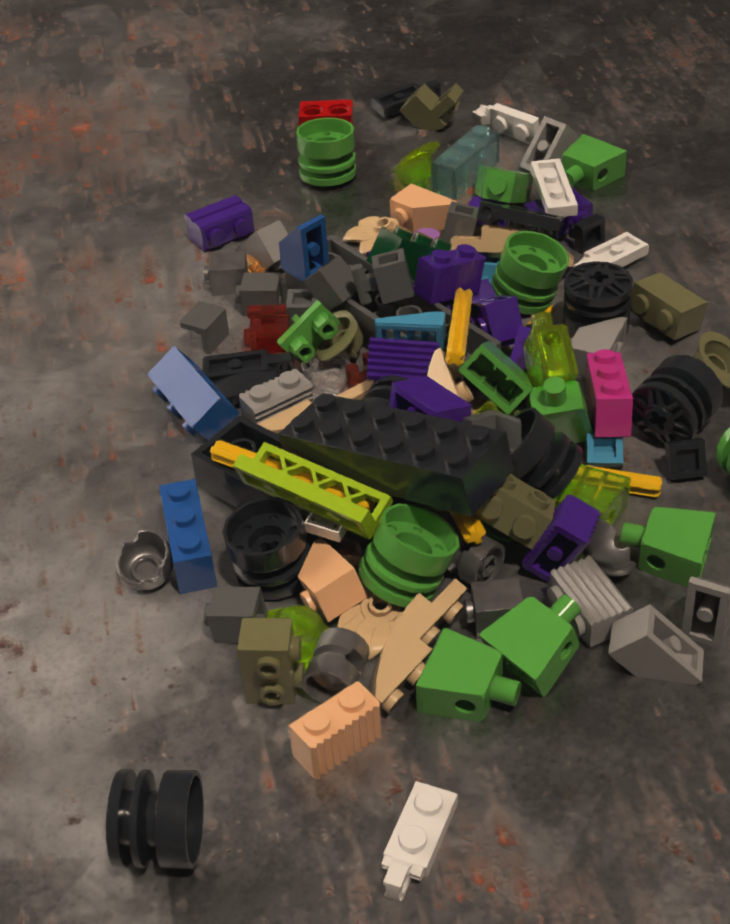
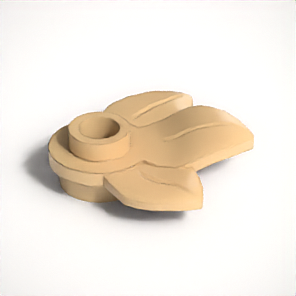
[343,216,400,255]
[337,591,403,661]

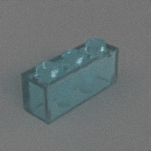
[431,125,500,199]

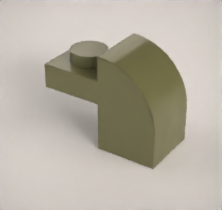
[399,83,464,131]

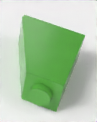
[474,165,533,203]

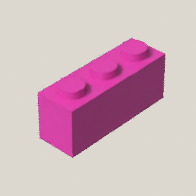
[585,349,633,438]

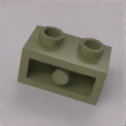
[630,272,708,340]
[474,474,556,550]
[237,618,305,705]

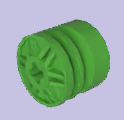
[296,118,357,186]
[490,231,569,314]
[359,503,460,608]

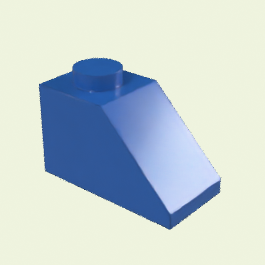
[279,214,329,281]

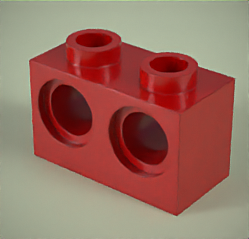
[298,99,354,126]

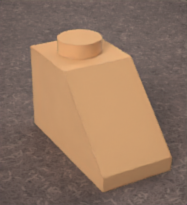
[390,184,457,233]
[298,537,367,622]

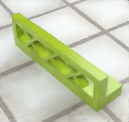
[233,442,393,540]

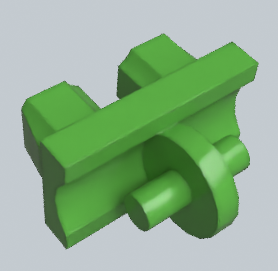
[276,299,341,363]

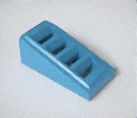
[375,312,446,351]

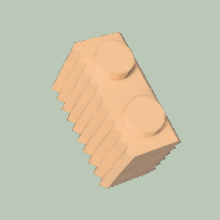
[288,681,382,779]

